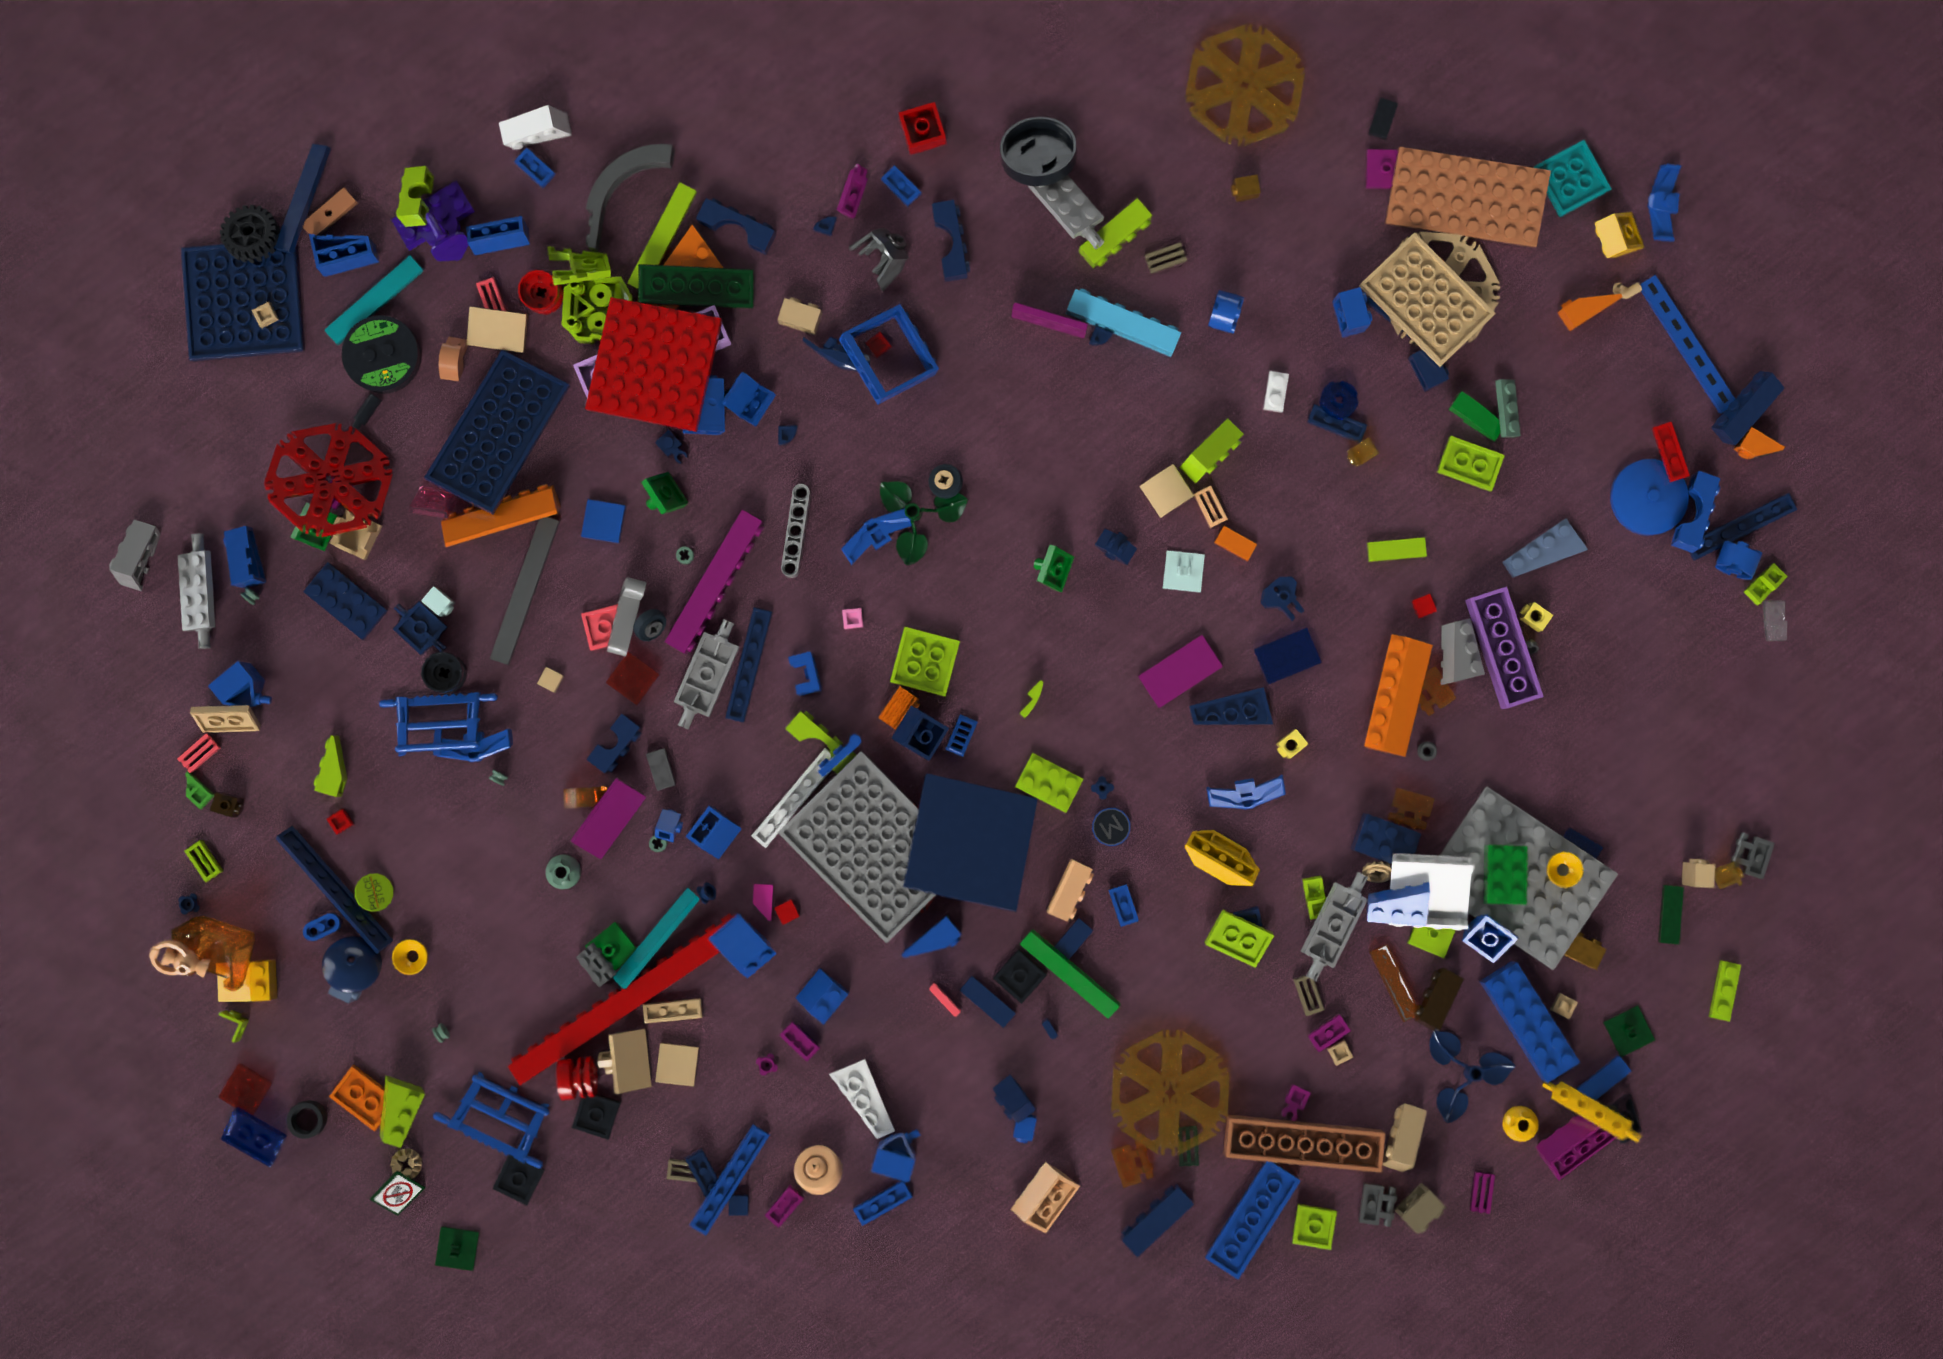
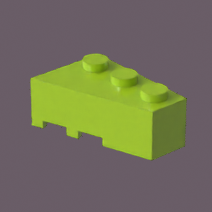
[1180,418,1244,484]
[380,1075,425,1148]

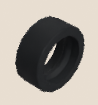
[286,1100,327,1139]

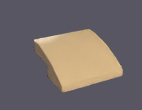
[1140,464,1195,518]

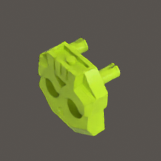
[561,276,634,344]

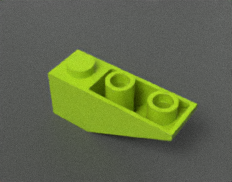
[314,735,347,797]

